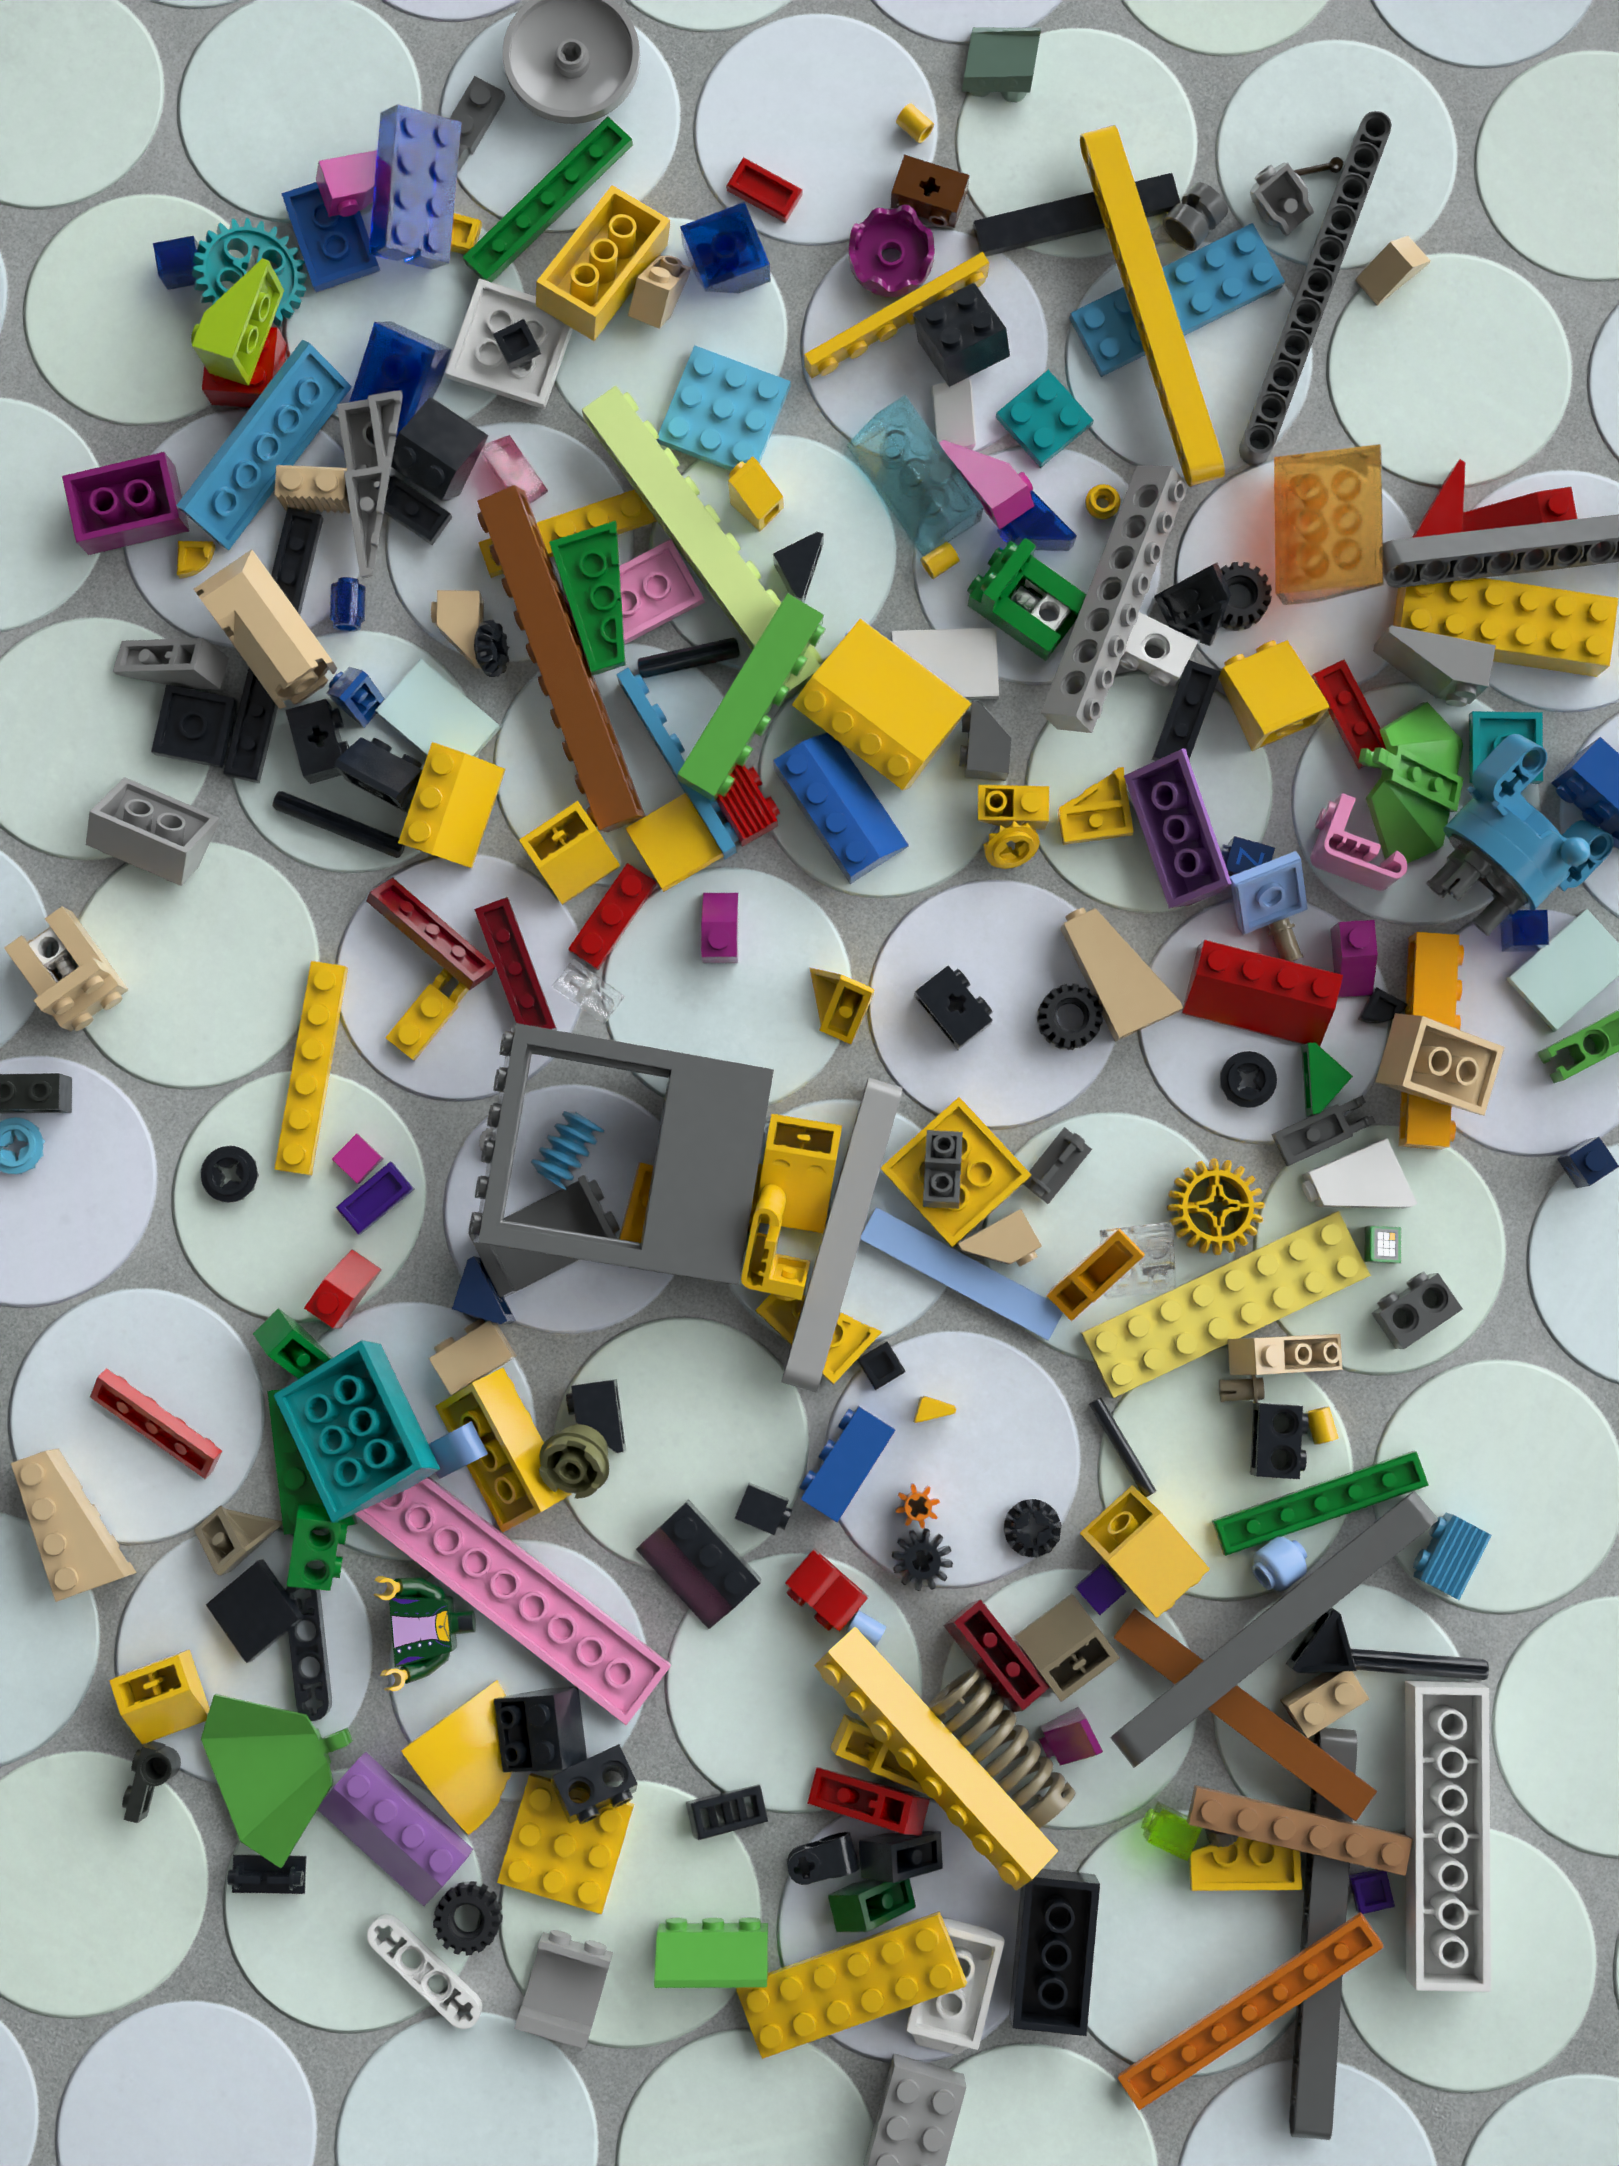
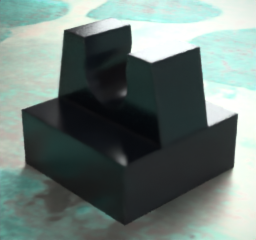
[493,319,541,369]

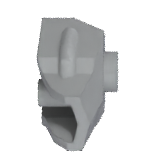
[1250,163,1314,236]

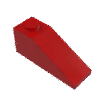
[1412,459,1466,538]
[1462,486,1578,532]
[807,1767,930,1836]

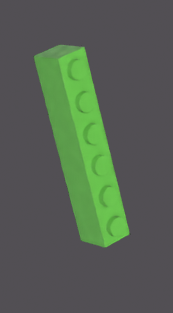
[677,593,826,802]

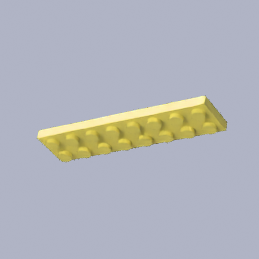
[1081,1211,1371,1398]

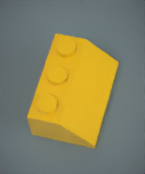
[398,742,506,868]

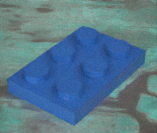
[281,182,381,293]

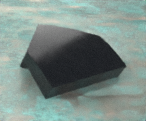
[1154,562,1231,646]

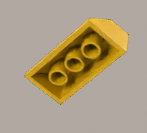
[435,1367,572,1533]

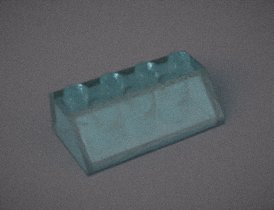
[847,395,984,556]

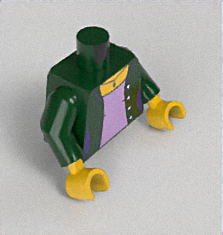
[373,1576,476,1691]

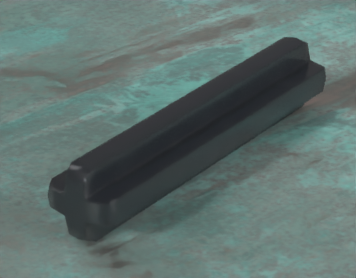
[637,638,740,678]

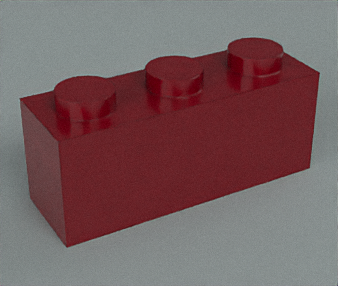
[943,1599,1050,1712]

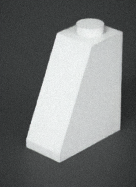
[1302,1139,1417,1209]

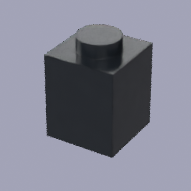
[734,1482,792,1535]

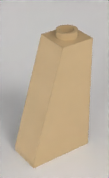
[1060,907,1183,1042]

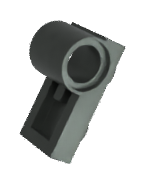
[122,1741,181,1823]

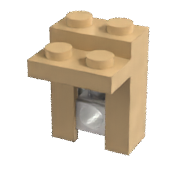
[4,906,128,1031]

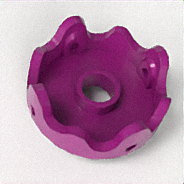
[849,205,935,297]

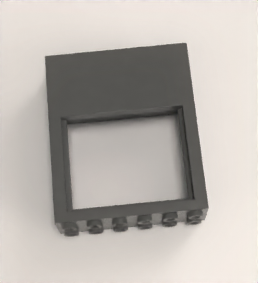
[468,1023,774,1285]

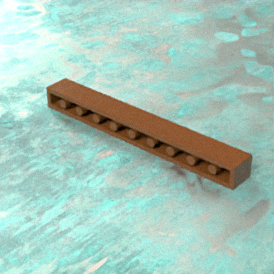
[477,485,645,832]

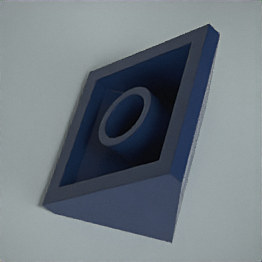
[452,1256,516,1324]

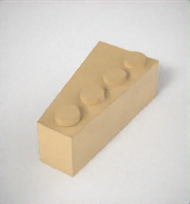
[11,1449,137,1602]

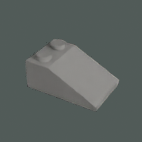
[1373,625,1496,707]

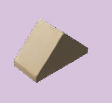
[1355,236,1430,306]

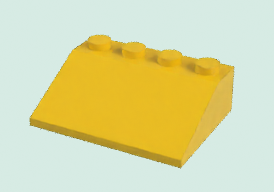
[792,619,972,790]

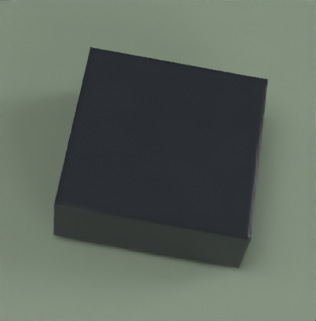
[857,1341,906,1390]

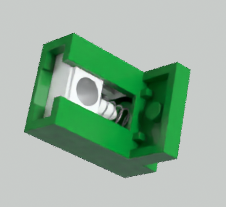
[967,538,1087,661]

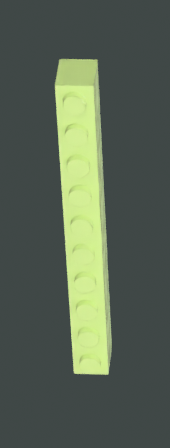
[582,386,823,699]

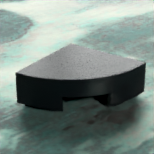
[1358,987,1408,1024]

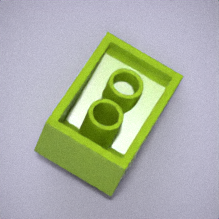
[191,258,284,386]

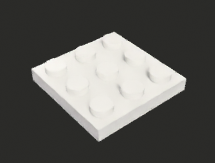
[445,279,573,409]

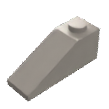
[113,638,229,690]

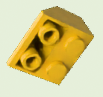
[519,801,620,905]
[109,1649,210,1745]

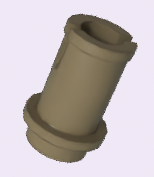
[1268,918,1303,962]
[1219,1375,1265,1403]

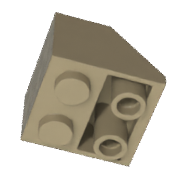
[1014,1593,1120,1702]

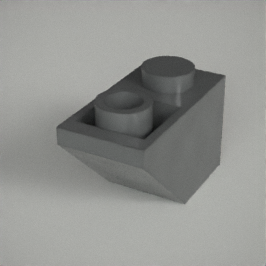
[959,701,1011,781]

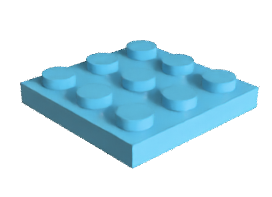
[657,345,791,471]

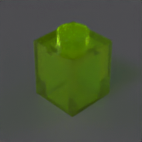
[1141,1801,1203,1861]

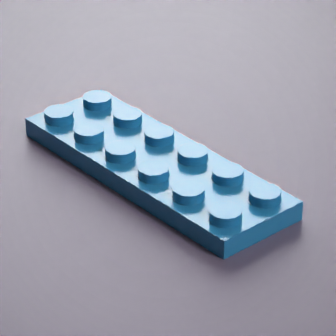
[1069,223,1285,377]
[176,340,352,550]

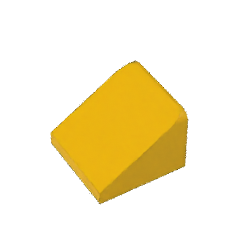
[913,1395,957,1423]

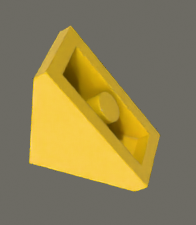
[809,967,874,1045]

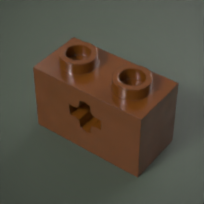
[890,154,970,228]

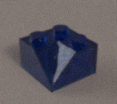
[680,202,771,294]

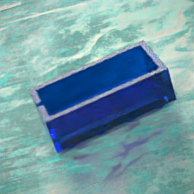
[369,104,462,270]

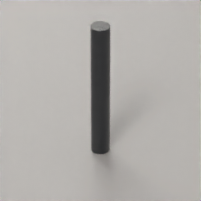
[1089,1397,1157,1497]

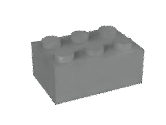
[864,2053,966,2166]

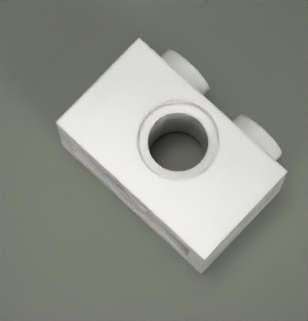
[1119,612,1198,687]

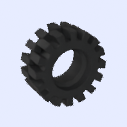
[1221,562,1272,631]
[1037,984,1103,1050]
[433,1881,503,1956]

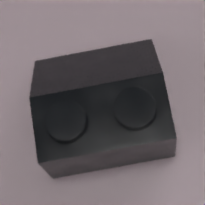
[391,398,489,501]
[333,737,423,813]

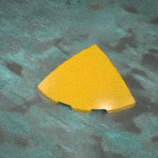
[401,1680,512,1835]

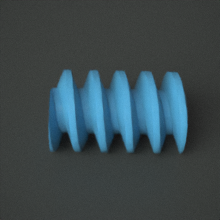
[531,1111,605,1190]

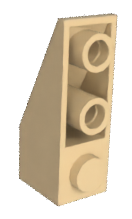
[1228,1334,1343,1375]

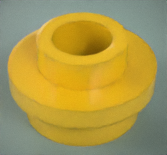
[1085,484,1120,520]

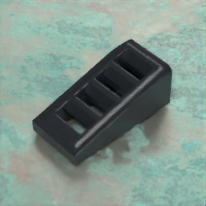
[686,1784,768,1840]

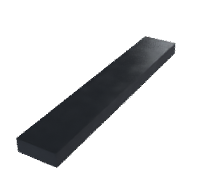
[973,173,1181,257]

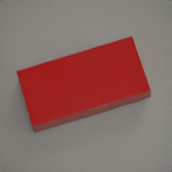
[726,157,803,223]

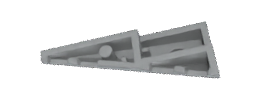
[337,390,403,579]

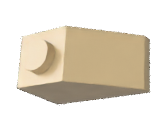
[431,590,484,668]
[956,1209,1042,1267]

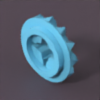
[0,1117,45,1174]

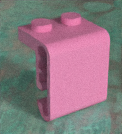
[1310,793,1407,891]

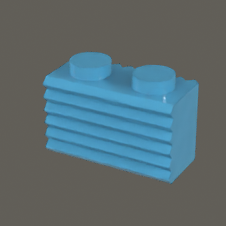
[1413,1512,1492,1600]

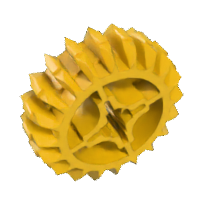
[1167,1158,1265,1255]

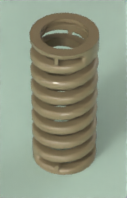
[928,1666,1076,1829]

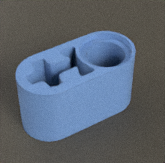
[429,1421,488,1479]

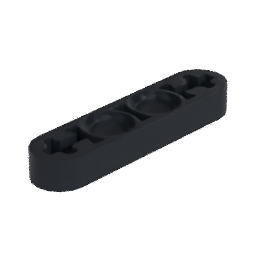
[285,1586,332,1721]

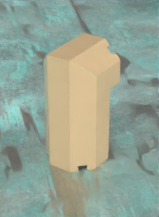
[194,549,337,709]

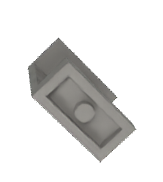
[514,1930,613,2050]

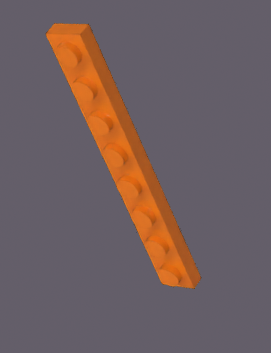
[1117,1912,1384,2110]

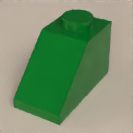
[253,1308,333,1379]

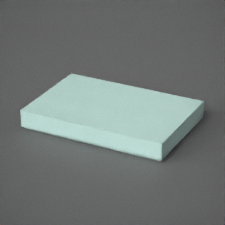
[375,659,501,757]
[1506,909,1619,1032]

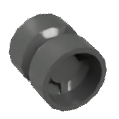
[1162,182,1228,251]

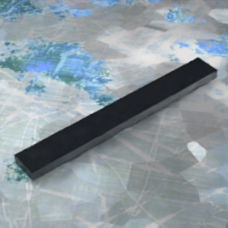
[223,508,324,783]

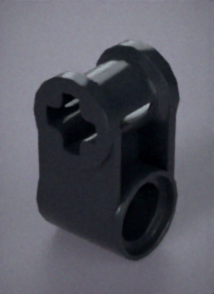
[787,1832,859,1885]

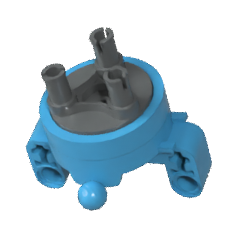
[1426,734,1614,936]

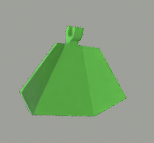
[1359,702,1464,864]
[201,1694,353,1868]

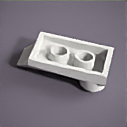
[906,1919,1005,2055]

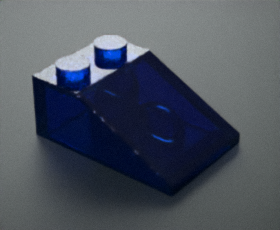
[349,321,452,438]

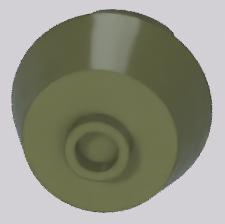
[539,1424,609,1499]

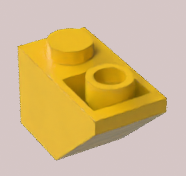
[728,456,784,532]
[977,785,1049,830]

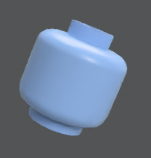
[1252,1536,1307,1591]

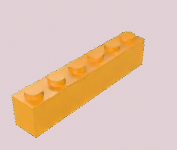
[1398,932,1464,1150]

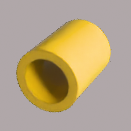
[896,103,934,143]
[920,541,960,579]
[1306,1406,1339,1445]

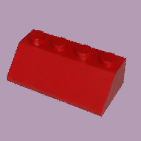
[1182,940,1343,1046]

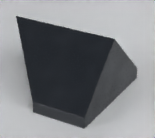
[1286,1608,1357,1673]

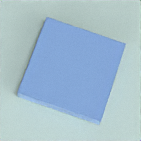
[1230,851,1308,935]

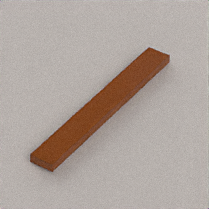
[1113,1608,1377,1821]

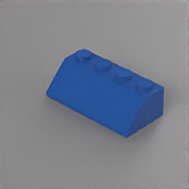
[773,732,909,884]

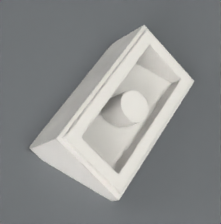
[932,379,976,454]

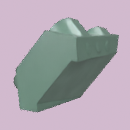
[962,27,1041,103]

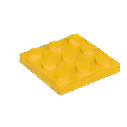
[880,1097,1031,1248]
[497,1773,634,1915]

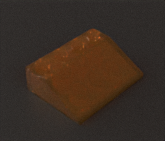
[1274,444,1384,605]

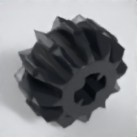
[891,1528,953,1591]

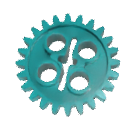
[192,218,307,327]

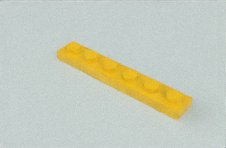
[804,252,990,379]
[478,490,657,578]
[274,961,348,1176]

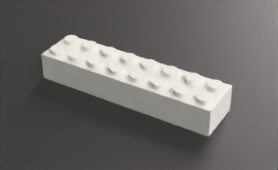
[1405,1680,1491,1992]

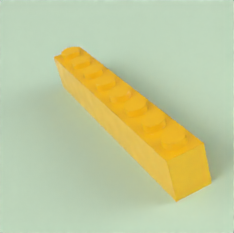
[814,1627,1058,1891]

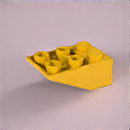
[756,1113,842,1233]

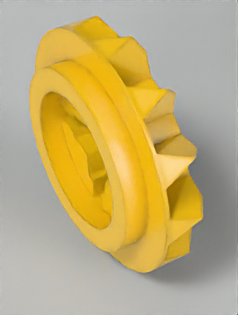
[983,821,1040,869]

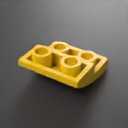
[625,793,724,892]

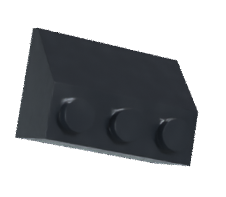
[636,1499,762,1629]

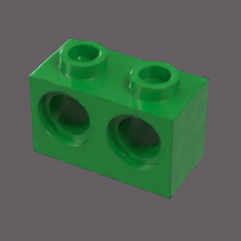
[287,1504,348,1591]

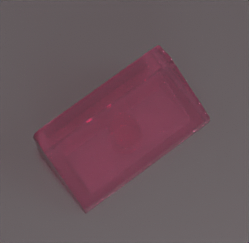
[481,435,548,504]

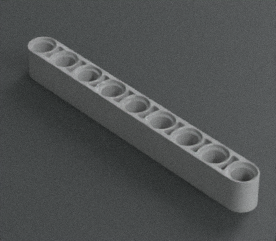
[781,1078,903,1392]

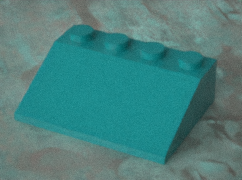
[274,1340,440,1523]

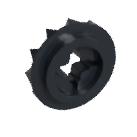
[474,620,510,677]
[1220,1051,1277,1108]
[201,1146,259,1203]
[1004,1499,1062,1558]

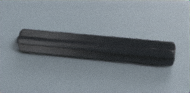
[272,791,405,858]
[1351,1649,1489,1680]

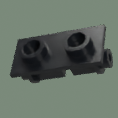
[227,1855,307,1894]

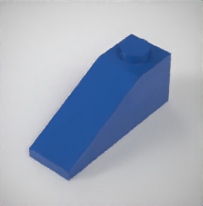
[326,667,385,728]

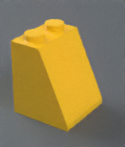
[1219,640,1329,751]
[1080,1485,1210,1618]

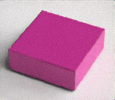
[332,1133,384,1184]

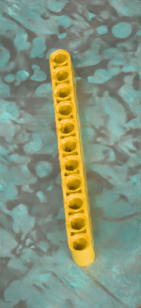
[1080,125,1225,487]

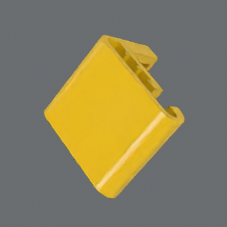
[741,1184,810,1301]

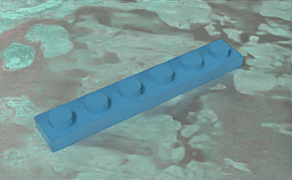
[616,668,739,860]

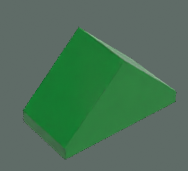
[1301,1042,1353,1117]

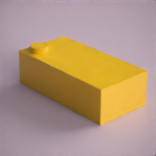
[536,185,670,341]

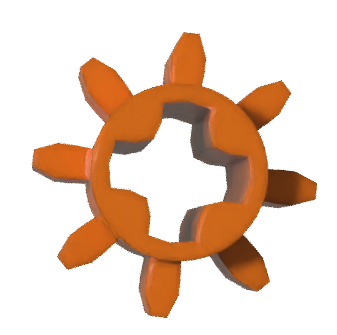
[895,1483,940,1529]

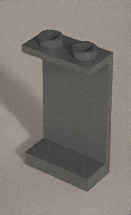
[469,1175,620,1298]

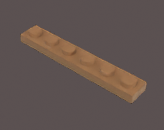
[1187,1785,1413,1876]

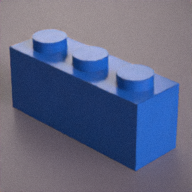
[799,1405,896,1523]

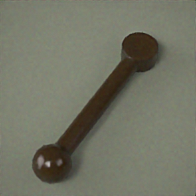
[1294,157,1343,176]

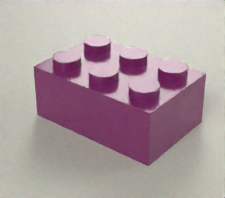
[62,452,190,555]

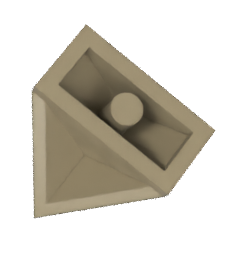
[194,1506,283,1576]

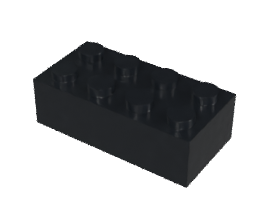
[1009,1869,1100,2036]

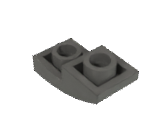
[923,1130,963,1209]

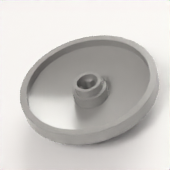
[502,0,640,124]

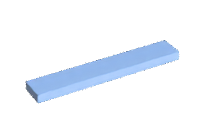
[860,1207,1063,1341]

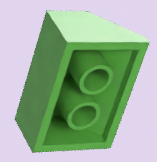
[654,1917,769,1988]

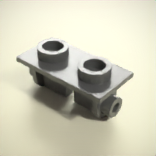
[1023,1127,1092,1204]

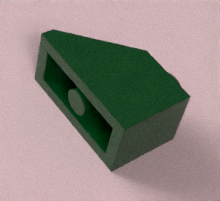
[828,1879,916,1932]

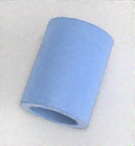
[846,1610,886,1648]

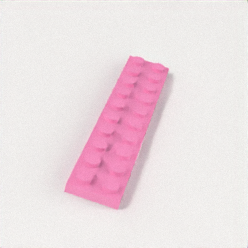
[355,1477,671,1725]

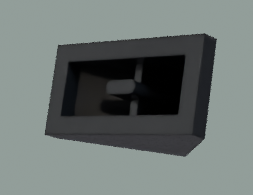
[773,532,824,603]

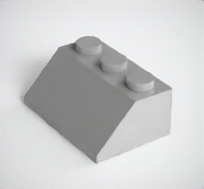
[86,777,220,886]

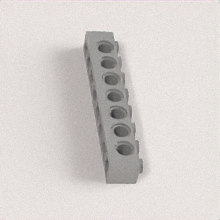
[1041,465,1187,733]

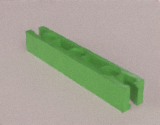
[1537,1009,1619,1083]

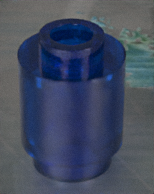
[329,577,366,632]

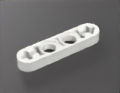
[367,1914,482,2029]

